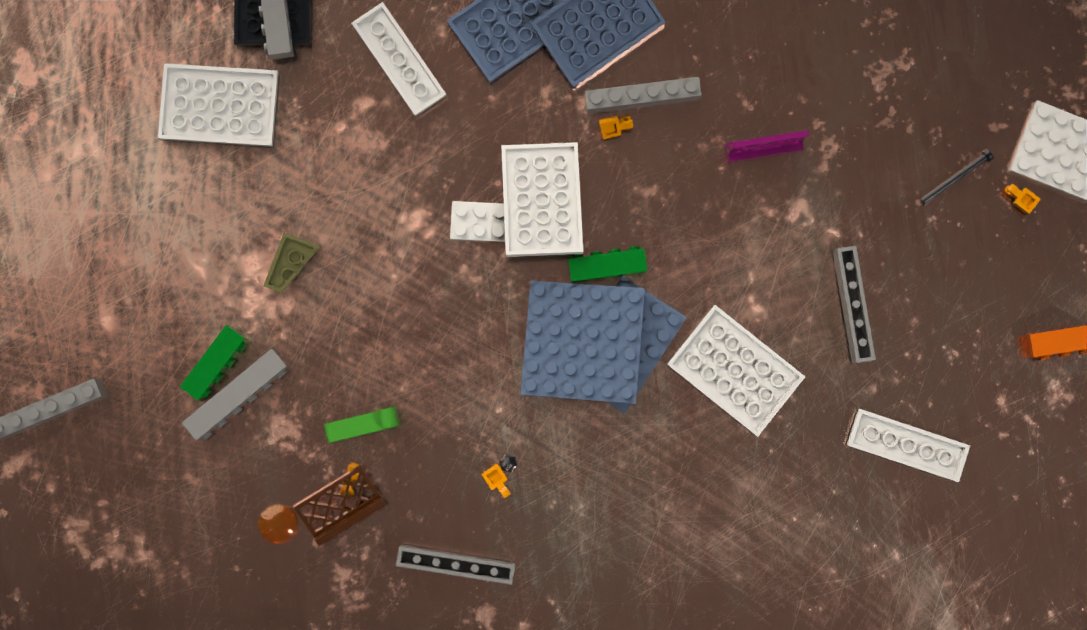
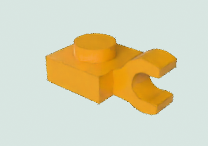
[599,115,633,140]
[1004,184,1041,215]
[339,462,360,495]
[481,464,511,498]

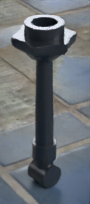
[499,454,517,473]

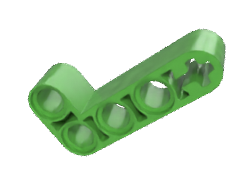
[323,407,401,443]

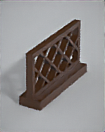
[293,465,385,546]

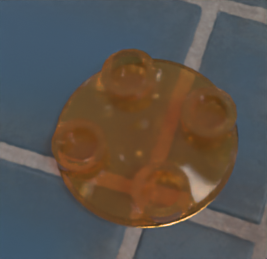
[258,504,297,543]

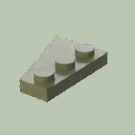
[264,233,320,293]

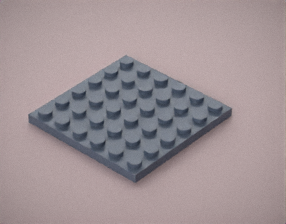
[520,281,646,404]

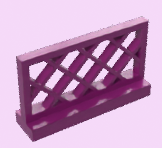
[725,130,810,163]

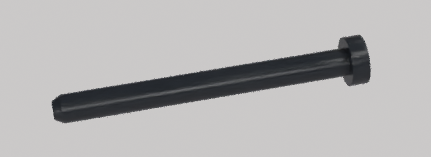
[920,149,994,205]

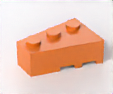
[1030,325,1087,360]

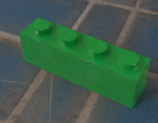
[568,246,648,283]
[180,325,248,401]

